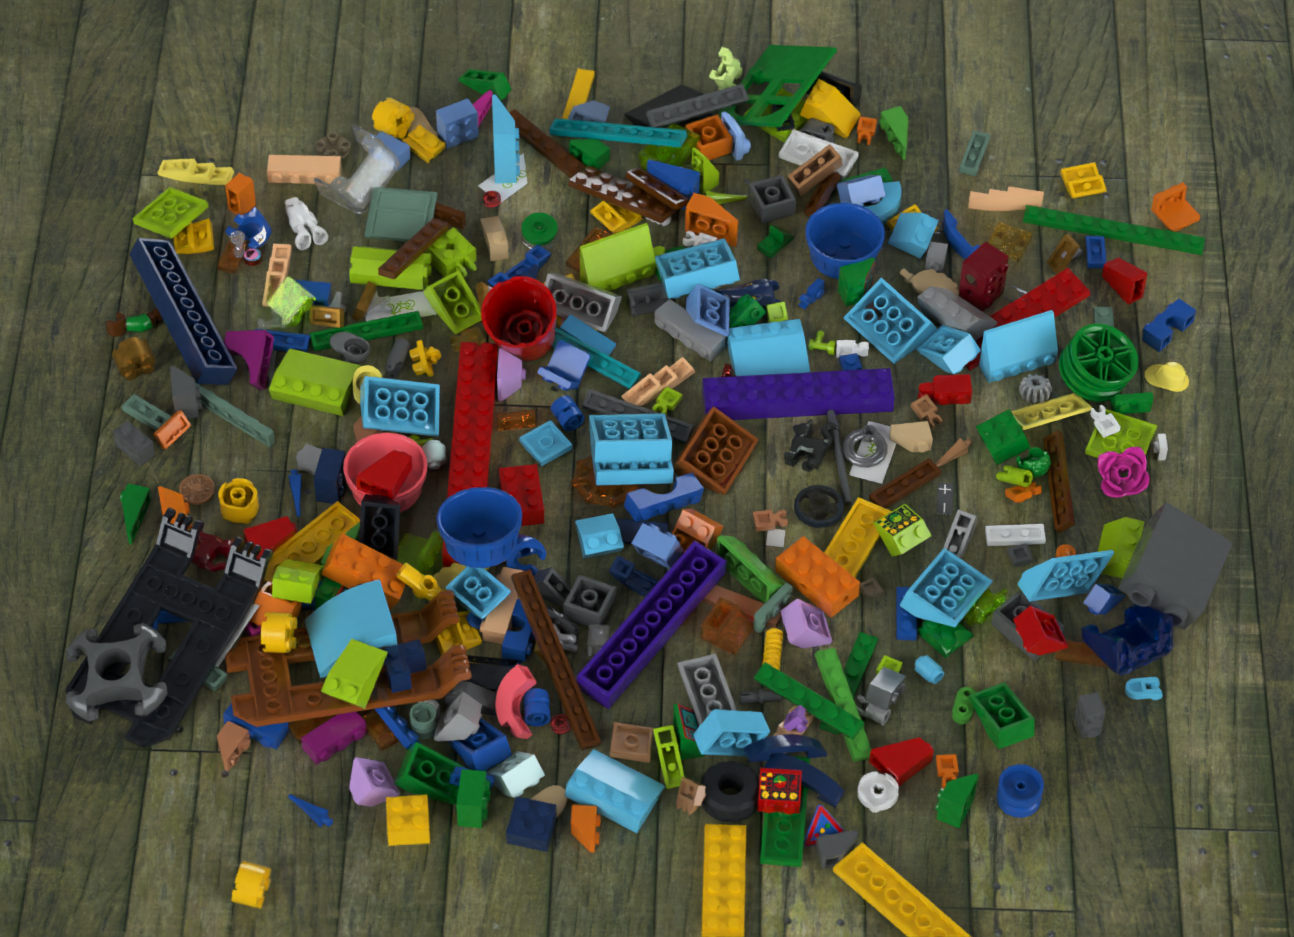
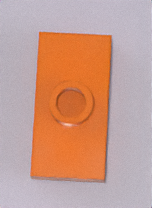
[153,410,191,449]

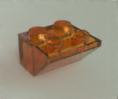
[700,597,754,655]

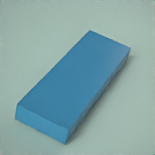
[560,314,616,356]

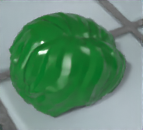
[1016,447,1051,478]

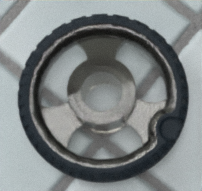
[794,485,844,528]

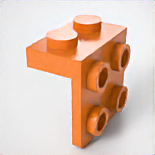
[1151,182,1201,232]

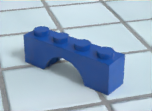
[624,473,704,522]

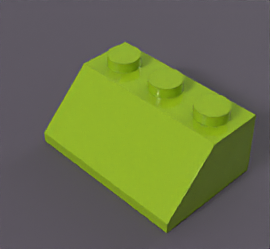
[1098,517,1145,578]

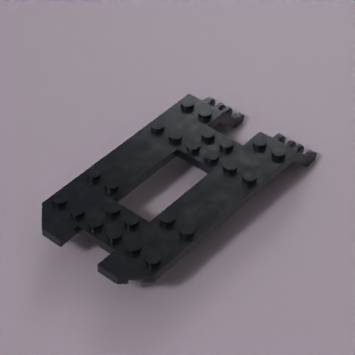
[65,507,273,748]

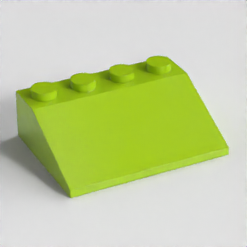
[580,223,656,291]
[269,348,361,416]

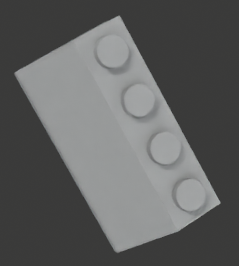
[545,273,622,332]
[917,286,997,341]
[677,654,737,726]

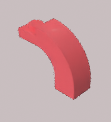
[495,664,537,739]

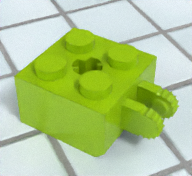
[425,227,477,277]

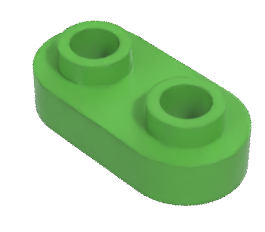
[952,687,976,724]

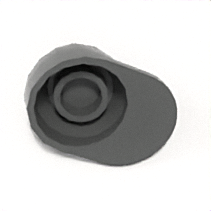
[330,332,370,364]

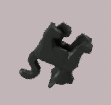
[784,419,838,472]

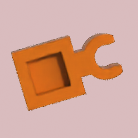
[857,116,877,145]
[1005,482,1042,503]
[935,754,959,788]

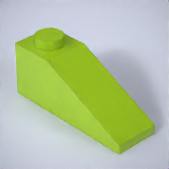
[653,725,685,789]

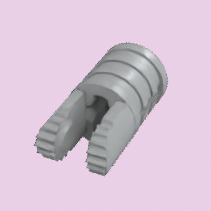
[856,695,891,726]

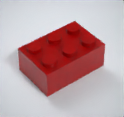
[499,464,545,526]

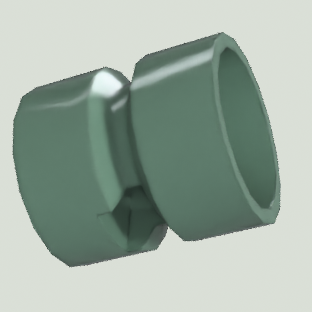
[410,702,437,740]

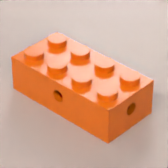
[321,533,406,610]
[775,536,860,618]

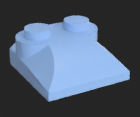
[721,112,751,161]

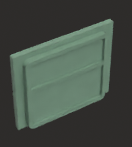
[364,187,438,242]

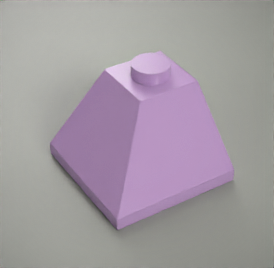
[497,348,526,402]
[349,757,401,807]

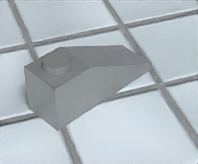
[943,510,978,559]

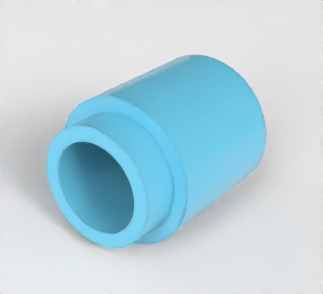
[914,655,944,684]

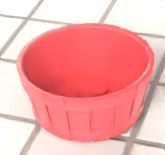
[343,433,427,513]

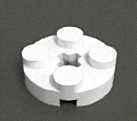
[857,772,898,812]

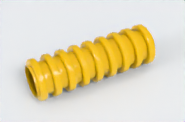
[762,628,784,671]

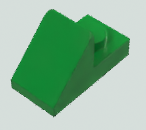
[757,225,794,259]

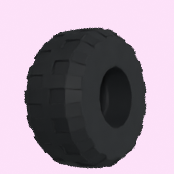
[700,761,759,822]

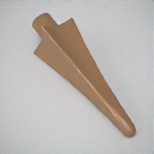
[935,438,973,468]

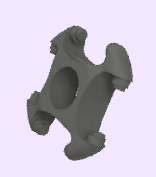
[66,623,168,722]

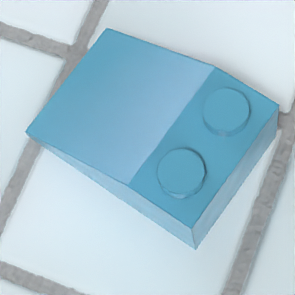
[916,325,981,374]
[446,566,511,619]

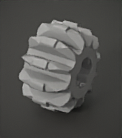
[1019,373,1052,404]

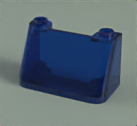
[1082,604,1173,676]

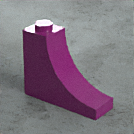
[223,330,274,390]

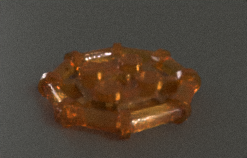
[571,455,639,508]

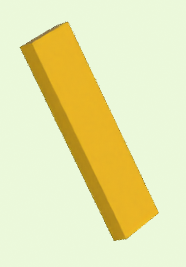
[562,68,595,119]

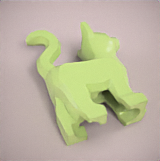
[709,47,743,90]

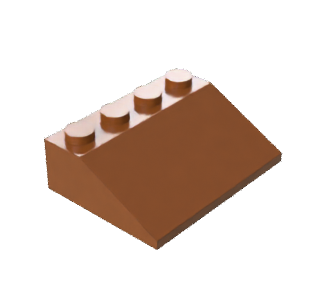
[672,406,759,495]

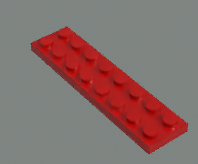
[965,268,1090,371]

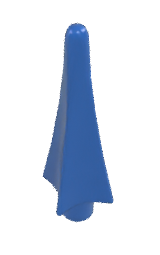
[288,469,302,517]
[288,794,333,828]

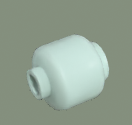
[422,440,447,470]

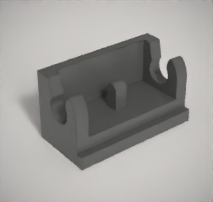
[627,282,667,316]

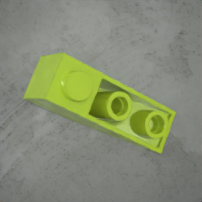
[692,147,719,195]

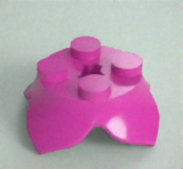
[1098,447,1150,498]

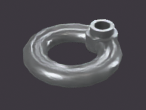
[843,425,888,468]

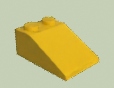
[800,79,861,139]

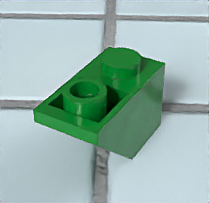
[569,139,610,170]

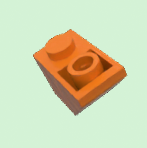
[571,805,601,852]

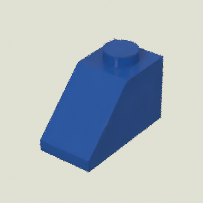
[1083,584,1126,615]

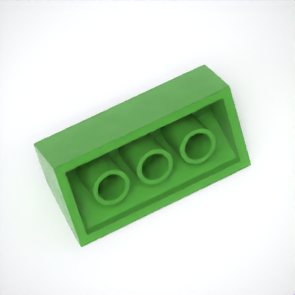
[716,535,786,603]

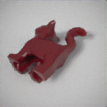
[192,530,235,572]

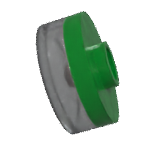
[521,212,558,250]

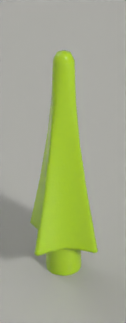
[705,190,747,204]

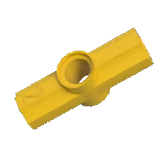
[396,563,445,601]

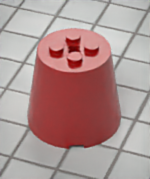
[481,276,557,362]

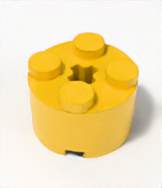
[372,98,415,138]
[218,478,259,524]
[261,612,297,653]
[231,861,271,909]

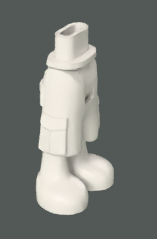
[285,197,328,250]

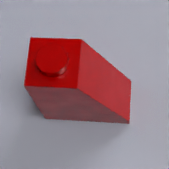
[1102,257,1147,305]
[356,450,412,500]
[243,516,297,560]
[869,737,934,787]

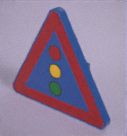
[803,804,844,847]

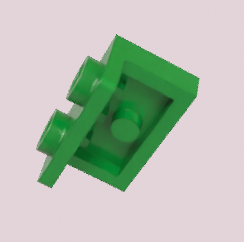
[729,293,766,328]
[1110,392,1154,414]

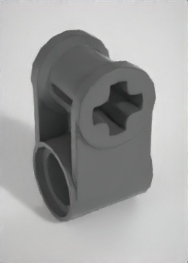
[800,118,835,143]

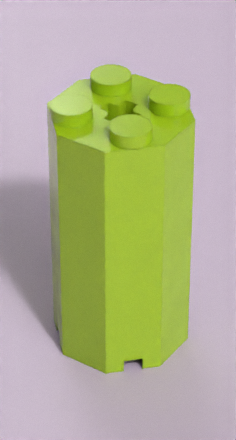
[349,246,432,290]

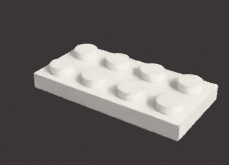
[779,130,859,180]

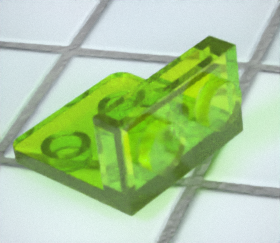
[267,276,316,327]
[397,530,443,576]
[963,588,1008,627]

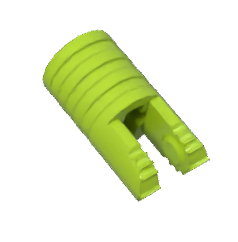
[996,465,1033,487]

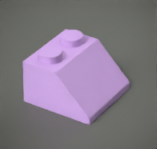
[780,599,833,649]

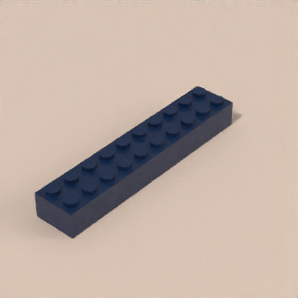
[130,238,237,385]

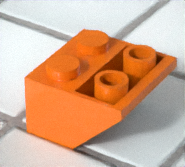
[672,508,724,553]
[250,581,302,626]

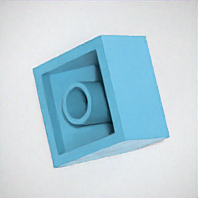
[888,213,939,259]
[575,513,624,559]

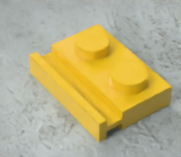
[402,124,446,163]

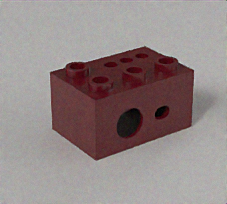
[958,241,1009,312]

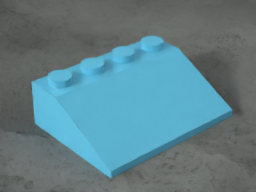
[492,95,520,184]
[655,238,740,299]
[844,278,937,364]
[979,310,1058,383]
[726,319,810,376]
[360,376,440,437]
[900,548,993,627]
[1017,550,1114,602]
[565,749,665,833]

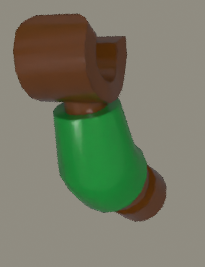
[105,308,163,337]

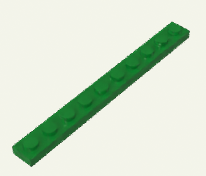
[1023,205,1205,255]

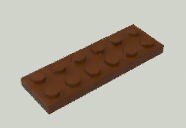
[568,166,679,224]

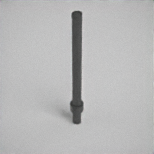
[827,410,852,506]

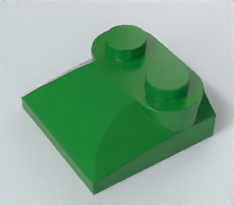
[918,620,974,658]

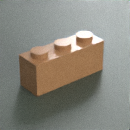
[787,144,843,197]

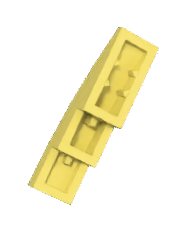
[158,159,234,185]

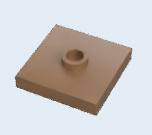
[609,722,654,763]

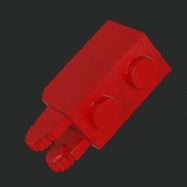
[918,374,972,405]

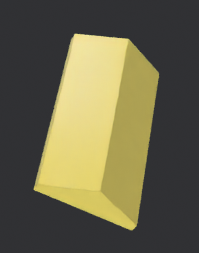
[1011,393,1092,430]

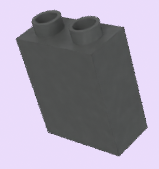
[1118,502,1232,630]

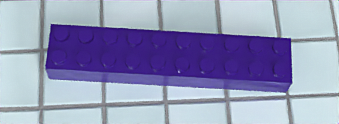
[702,368,895,420]
[577,541,727,709]

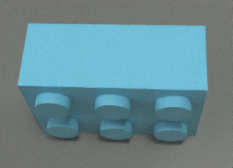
[693,709,770,757]

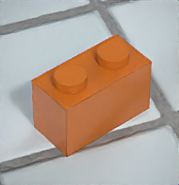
[225,172,256,215]

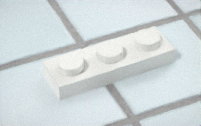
[985,524,1046,546]

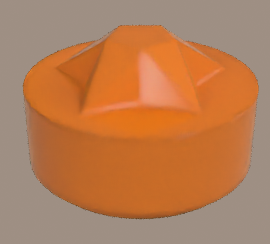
[1056,544,1076,558]

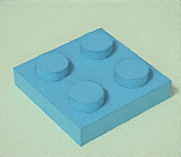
[519,420,572,467]

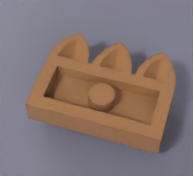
[676,777,706,815]

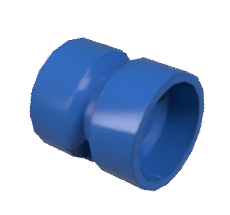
[551,395,585,431]
[523,688,551,726]

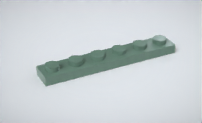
[195,382,275,448]

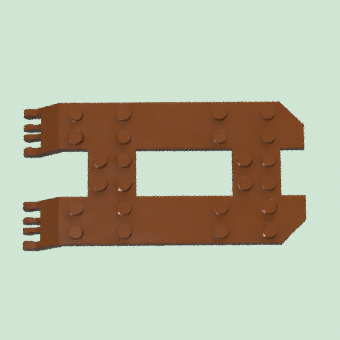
[225,590,472,727]

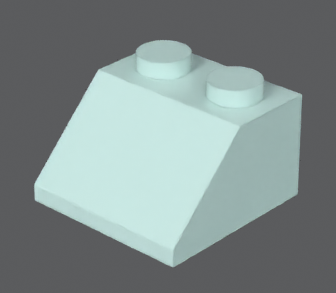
[486,751,545,798]

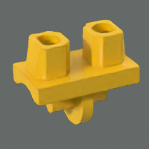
[409,340,441,377]

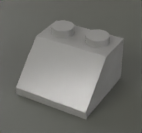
[434,692,482,741]

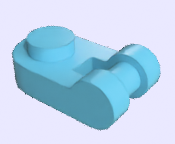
[1125,677,1163,700]

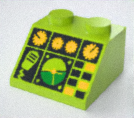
[874,504,932,557]

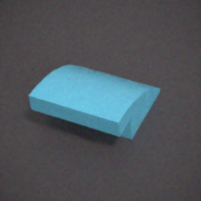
[589,413,674,485]
[305,579,397,678]

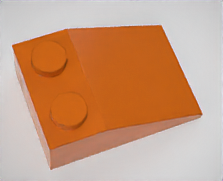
[685,193,738,247]

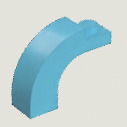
[865,181,901,226]

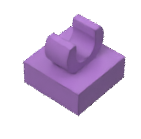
[783,705,808,733]

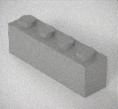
[655,299,726,362]

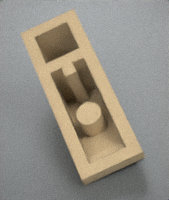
[480,216,509,261]

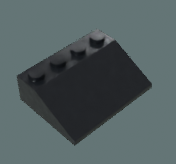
[625,85,713,148]

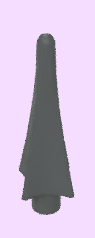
[268,347,277,387]

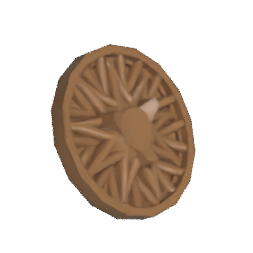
[179,474,215,505]

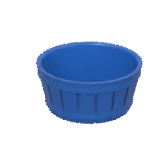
[806,203,885,279]
[437,487,522,568]

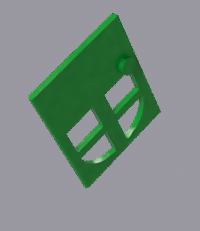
[718,45,837,127]

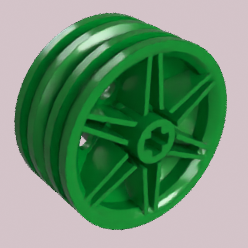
[1059,323,1138,402]

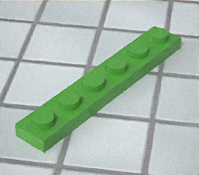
[815,648,872,762]

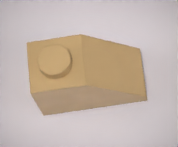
[889,421,933,453]

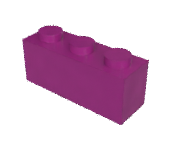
[301,712,366,765]

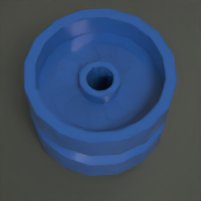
[996,764,1044,818]

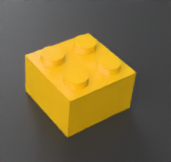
[386,795,430,846]

